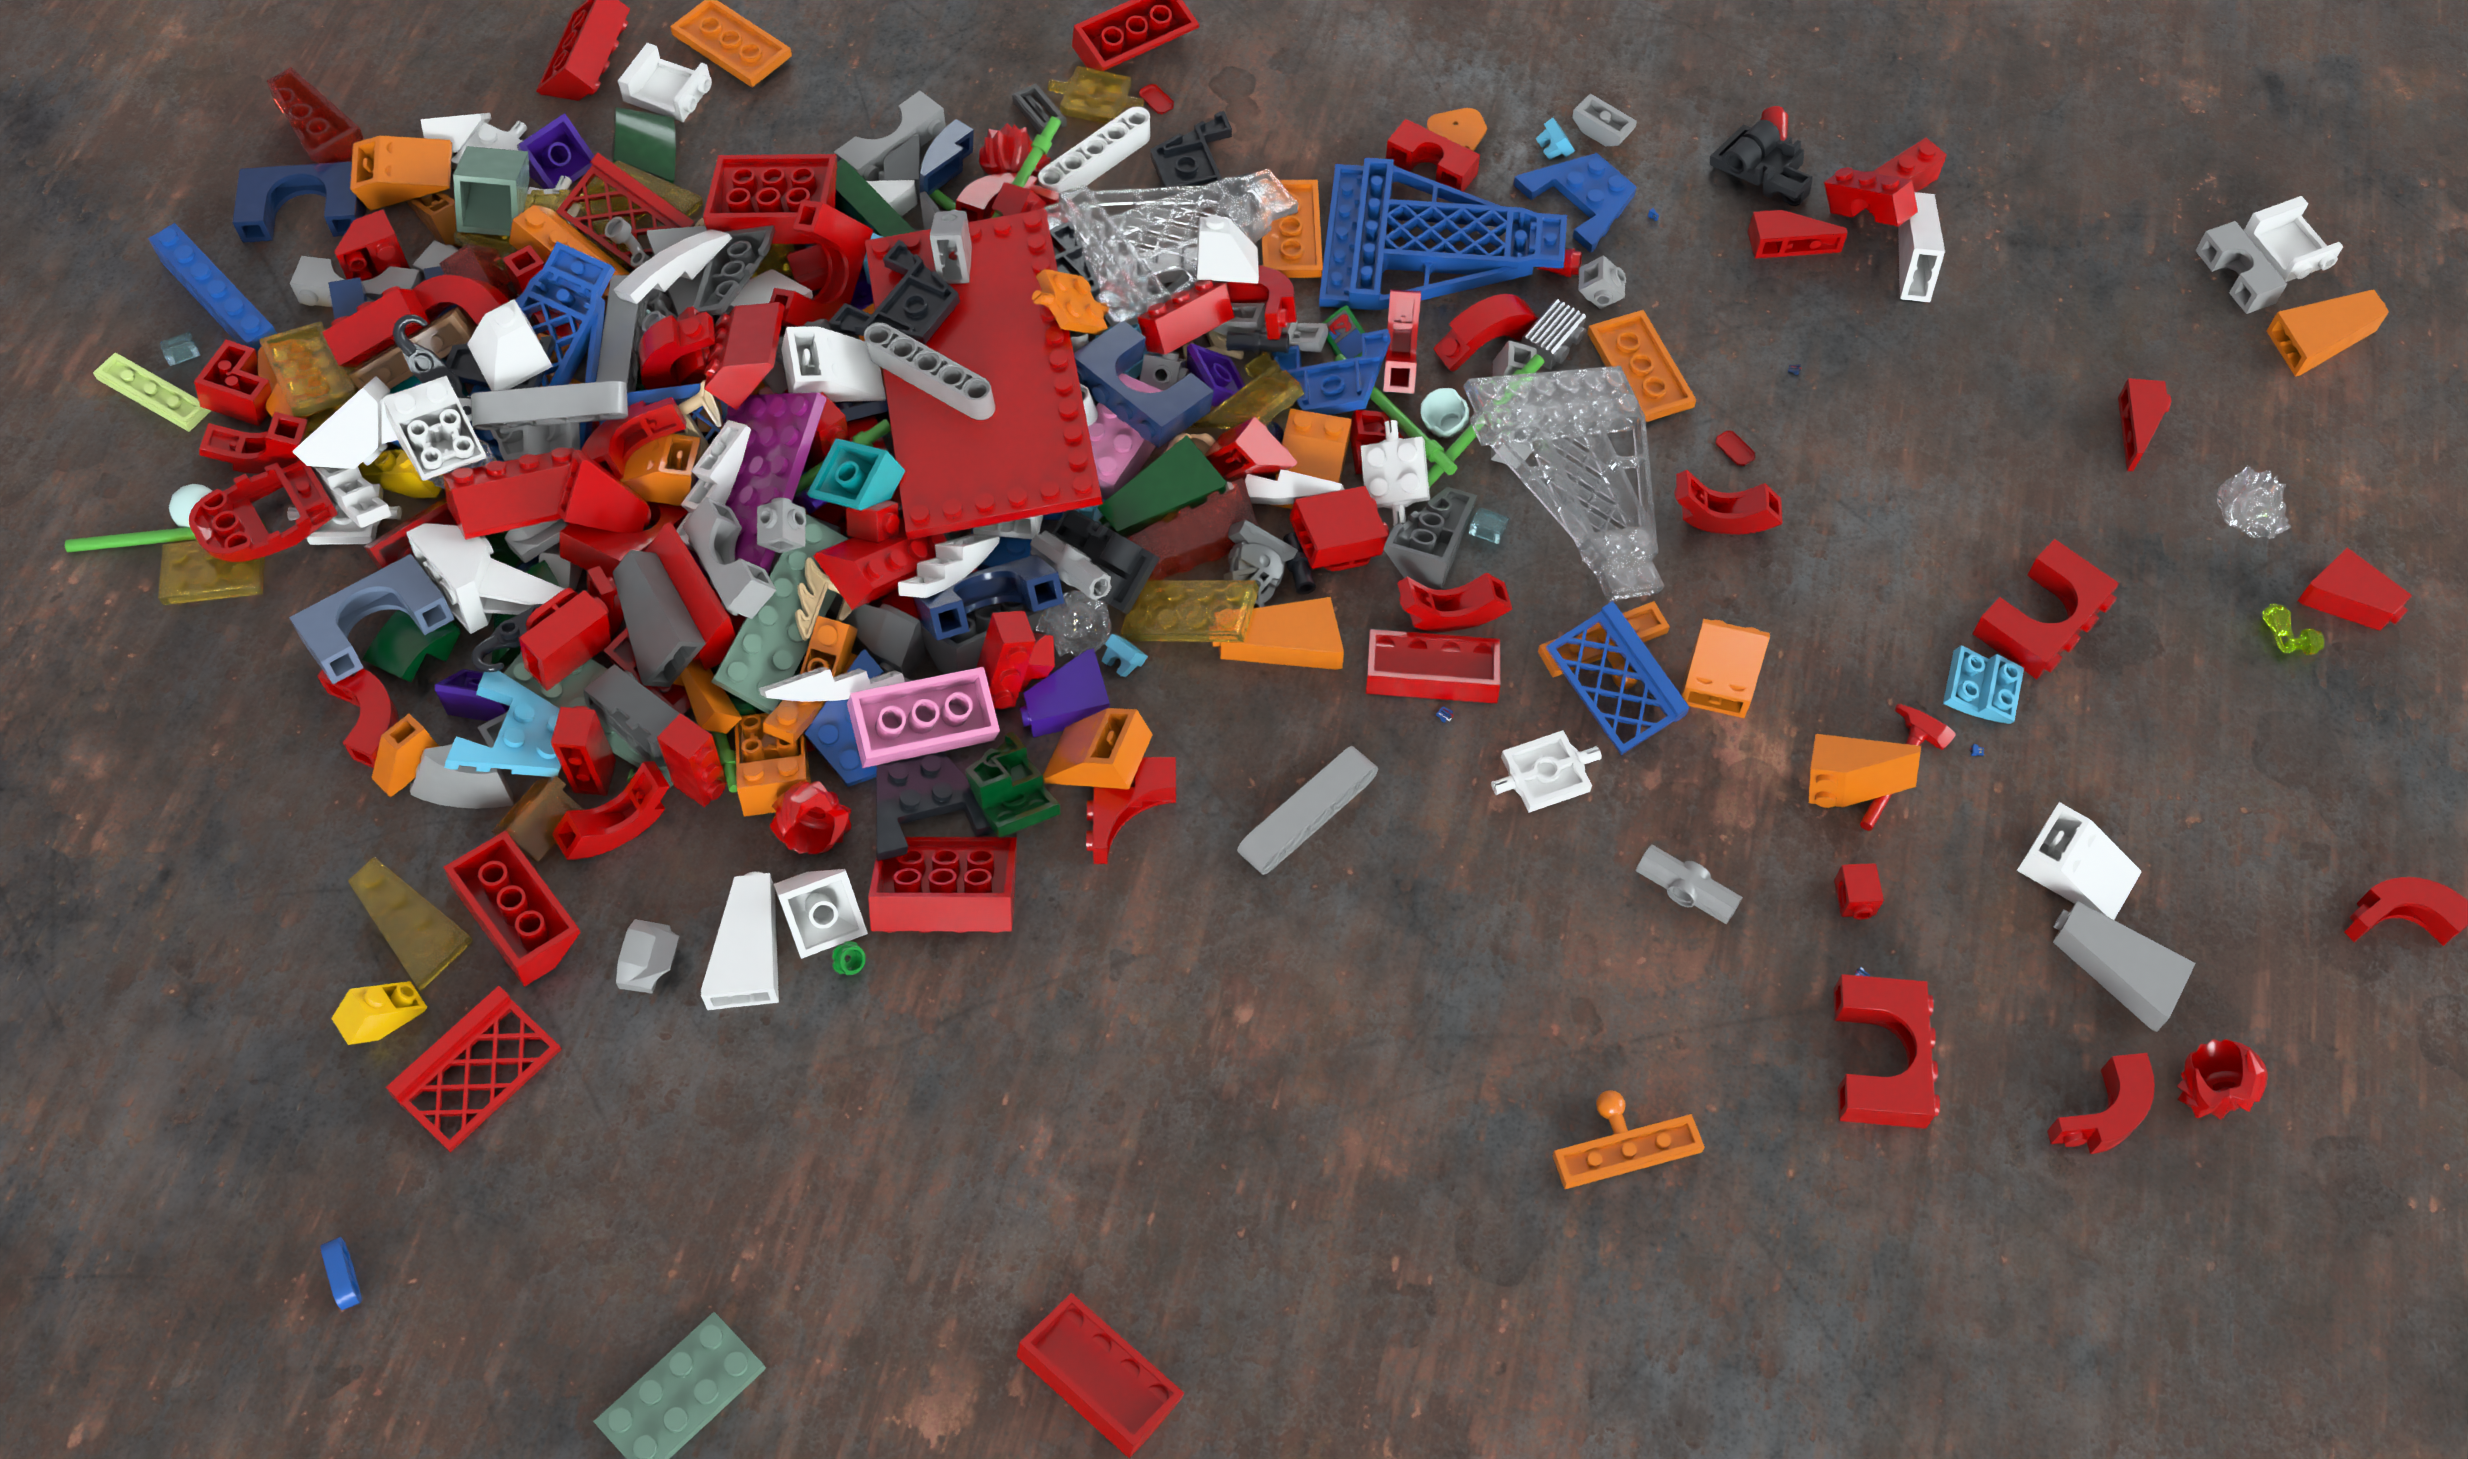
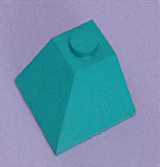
[807,438,905,510]

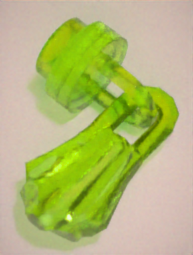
[2262,603,2324,655]

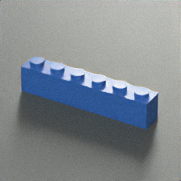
[148,223,281,360]

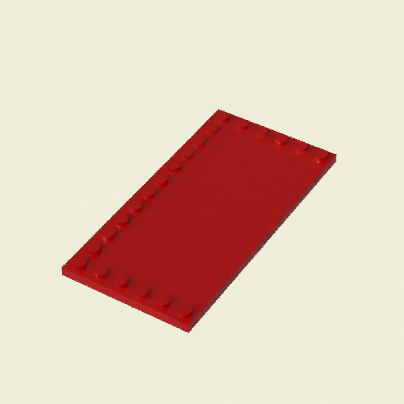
[865,209,1103,540]

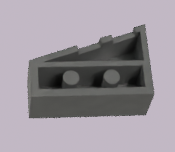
[583,664,679,768]

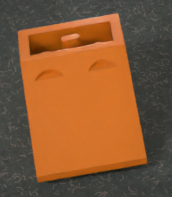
[350,136,452,211]
[620,434,701,506]
[1681,619,1770,718]
[1043,708,1153,789]
[735,713,811,817]

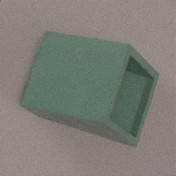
[453,146,529,236]

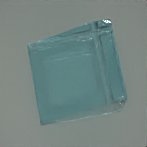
[160,331,200,366]
[1469,507,1510,544]

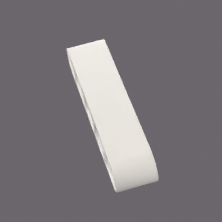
[1038,107,1150,204]

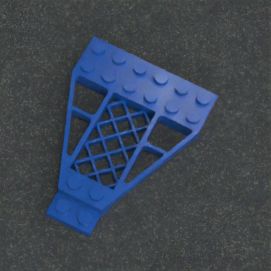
[1319,158,1567,310]
[391,241,615,472]

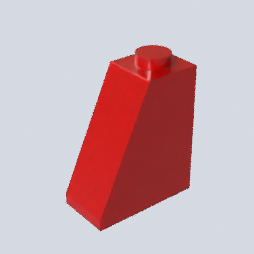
[557,449,651,533]
[2297,547,2413,631]

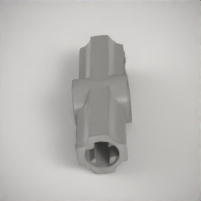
[1030,530,1112,601]
[1636,845,1743,924]

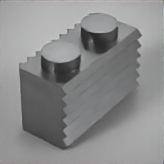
[1521,299,1586,370]

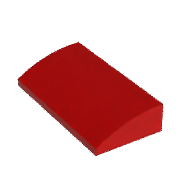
[1366,629,1500,704]
[1016,1293,1184,1459]

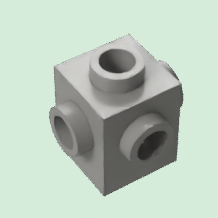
[1579,255,1626,309]
[1139,351,1189,391]
[757,498,806,553]

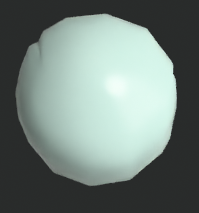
[1420,388,1469,438]
[169,484,212,528]

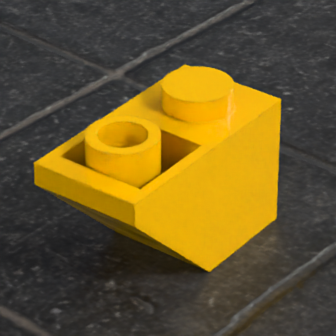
[331,981,427,1045]

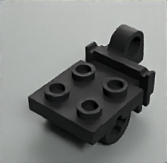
[1710,120,1813,206]
[1052,510,1160,614]

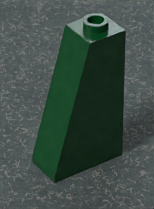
[835,158,916,237]
[1097,435,1230,537]

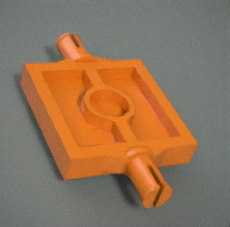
[1032,269,1109,335]

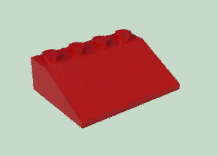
[703,154,837,244]
[868,837,1017,933]

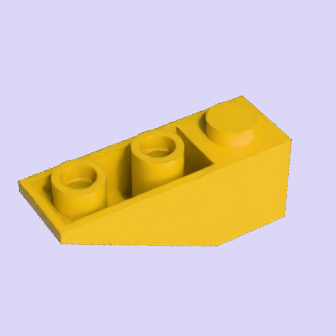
[358,450,451,498]

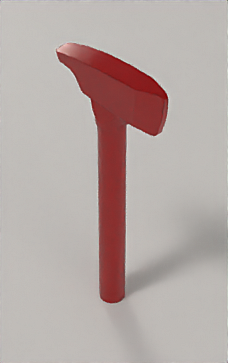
[1860,704,1955,831]

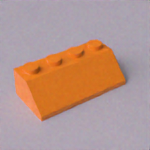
[509,205,631,314]

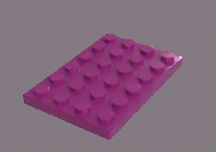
[688,392,827,577]

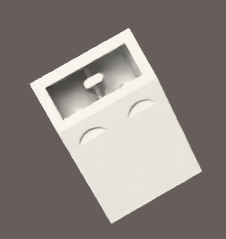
[781,327,886,402]
[383,376,487,481]
[2017,802,2142,920]

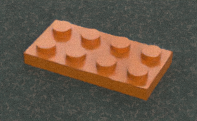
[670,0,792,88]
[1259,180,1323,278]
[1587,310,1696,424]

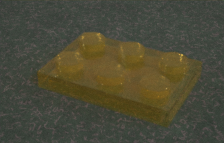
[158,541,265,605]

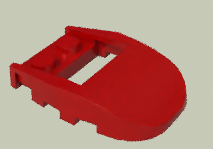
[189,458,338,562]

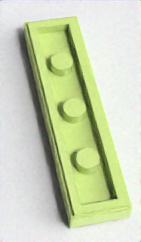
[93,352,211,432]

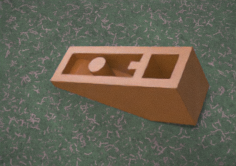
[406,191,474,247]

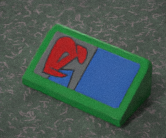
[1322,305,1365,359]

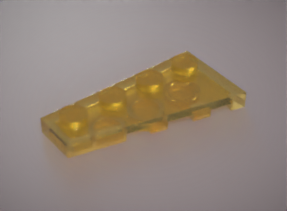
[348,857,473,992]

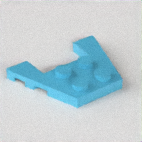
[444,670,561,777]

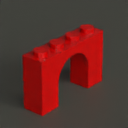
[769,200,873,327]
[559,501,689,582]
[1972,539,2119,680]
[1834,974,1940,1128]

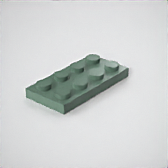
[593,1312,766,1459]

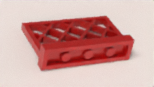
[556,152,695,270]
[386,986,562,1153]

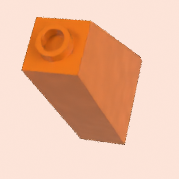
[2266,289,2389,377]
[1210,597,1344,670]

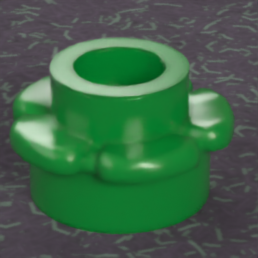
[832,941,866,976]

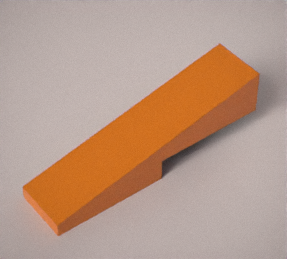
[673,659,742,734]

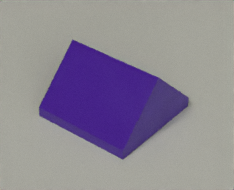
[517,113,594,189]
[1187,343,1254,419]
[435,669,510,721]

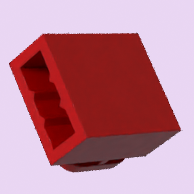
[1289,486,1389,571]
[519,588,611,691]

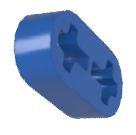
[321,1237,362,1310]

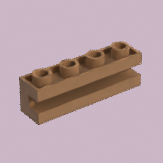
[349,305,477,390]

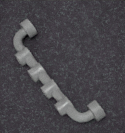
[605,217,677,332]

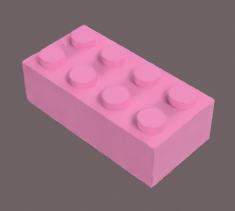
[1088,373,1162,499]
[847,667,1000,768]

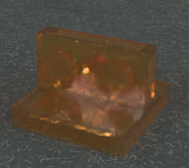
[491,776,584,862]

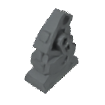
[1223,520,1298,611]

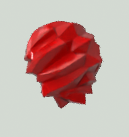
[979,123,1051,177]
[769,781,852,855]
[2177,1039,2268,1120]

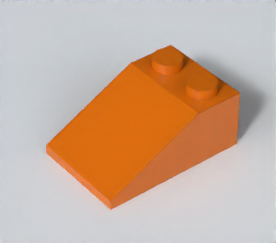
[1272,408,1352,509]
[1808,734,1921,808]

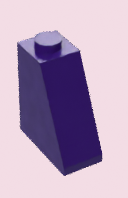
[1019,648,1110,738]

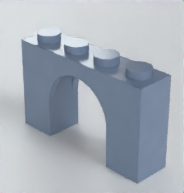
[289,554,454,684]

